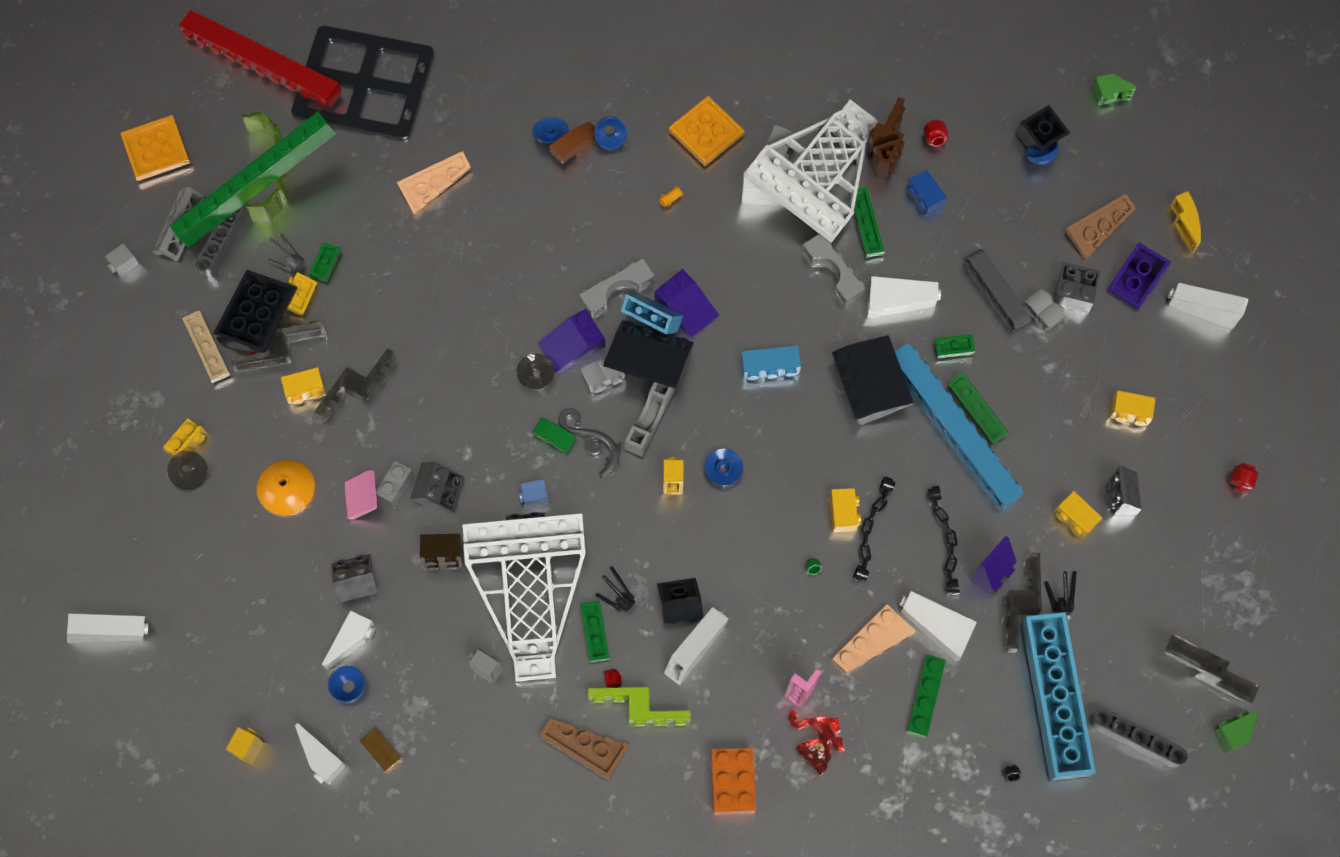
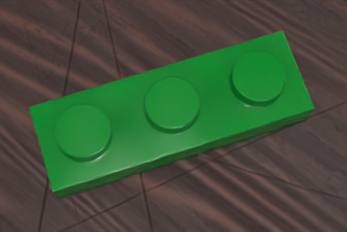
[580,600,610,663]

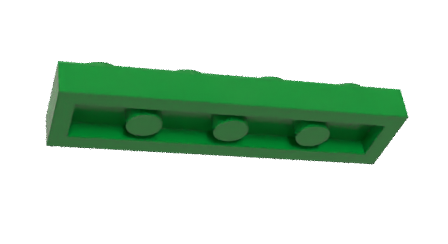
[849,187,885,258]
[947,372,1009,444]
[907,654,946,738]

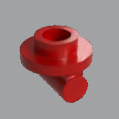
[603,669,622,688]

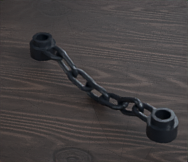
[853,476,895,582]
[928,485,960,595]

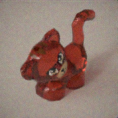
[788,710,844,775]

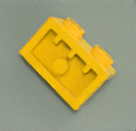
[286,272,317,316]
[162,418,207,462]

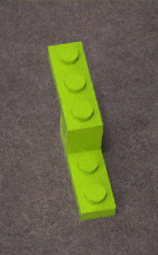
[588,687,691,727]

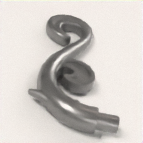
[558,408,622,479]

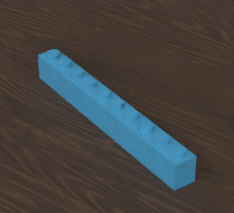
[895,343,1024,511]

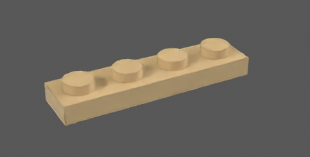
[182,310,230,383]

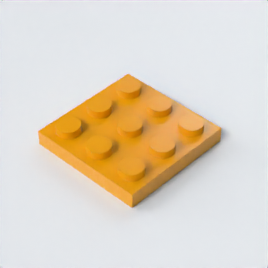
[668,96,745,166]
[120,115,190,181]

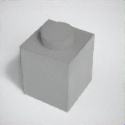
[105,244,139,277]

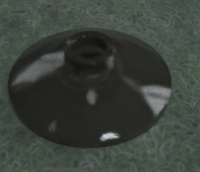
[517,354,555,390]
[167,451,208,489]

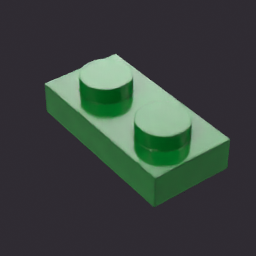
[309,242,342,282]
[934,334,976,359]

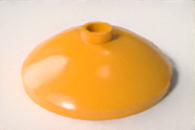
[256,459,316,516]

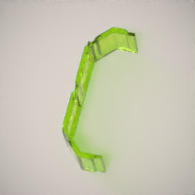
[242,112,288,223]

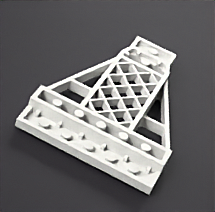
[743,99,878,243]
[462,514,586,682]

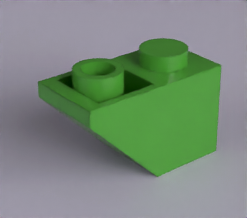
[1092,74,1136,104]
[1214,711,1258,753]

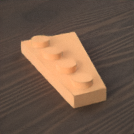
[397,151,471,215]
[832,604,916,674]

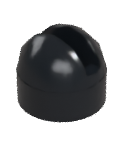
[1004,764,1022,782]

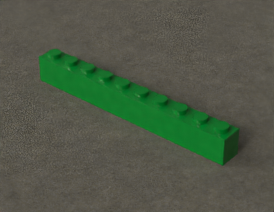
[169,112,336,247]

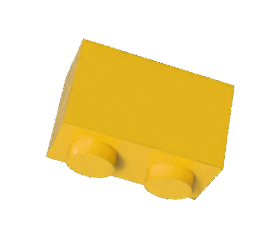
[281,367,326,405]
[1110,390,1155,426]
[663,457,684,494]
[830,488,861,532]
[1054,491,1103,539]
[225,727,264,765]

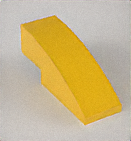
[1170,191,1201,252]

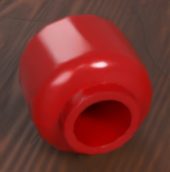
[923,120,949,147]
[1230,463,1259,493]

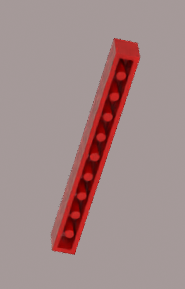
[178,10,342,109]

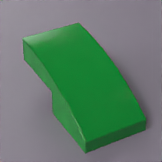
[532,417,577,454]

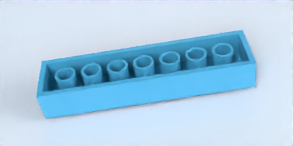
[1021,612,1096,781]

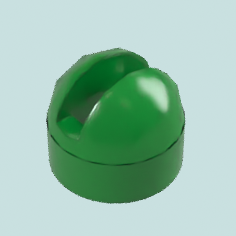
[805,558,822,575]

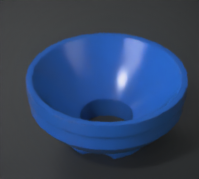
[594,116,627,150]
[1026,142,1059,166]
[328,666,365,703]

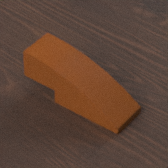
[550,122,595,164]

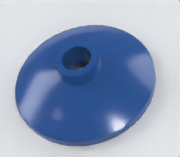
[533,117,569,144]
[705,449,743,486]

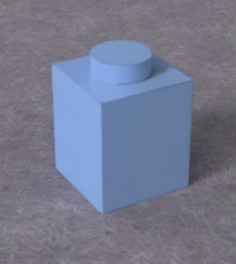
[518,479,549,508]

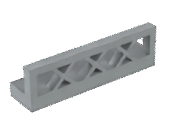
[152,186,206,261]

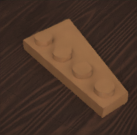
[1065,194,1136,260]
[539,718,630,780]

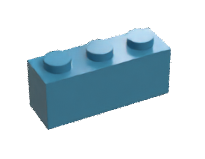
[621,292,683,334]
[741,346,801,380]

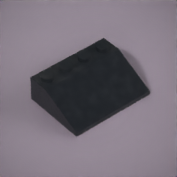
[213,270,298,353]
[603,320,694,389]
[832,335,914,425]

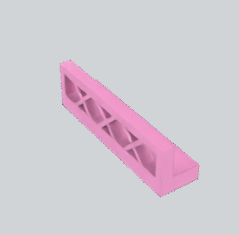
[784,669,822,708]

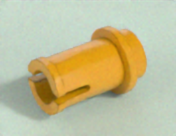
[659,186,683,207]

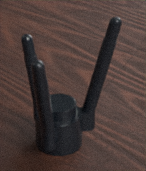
[596,566,636,613]
[1045,571,1077,615]

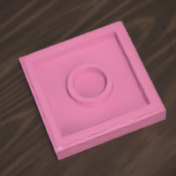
[344,470,378,520]

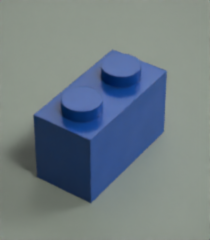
[906,170,947,216]

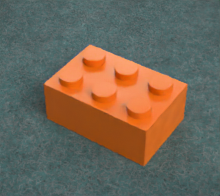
[711,748,756,815]

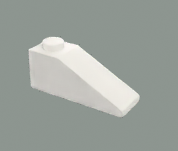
[322,611,375,670]
[295,723,346,784]

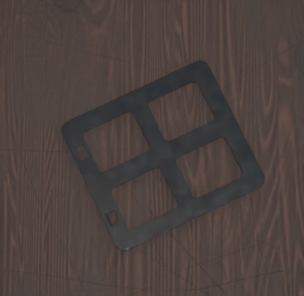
[291,26,434,140]

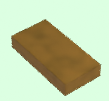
[360,728,401,772]

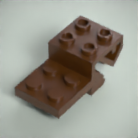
[867,97,906,180]

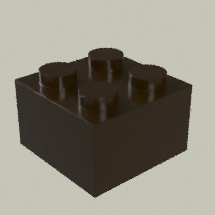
[420,533,464,571]

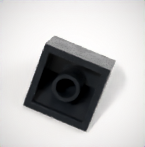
[1015,105,1070,152]
[657,578,703,624]

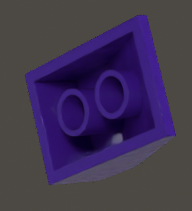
[1107,242,1172,309]
[654,269,719,339]
[538,309,606,374]
[971,536,1017,595]

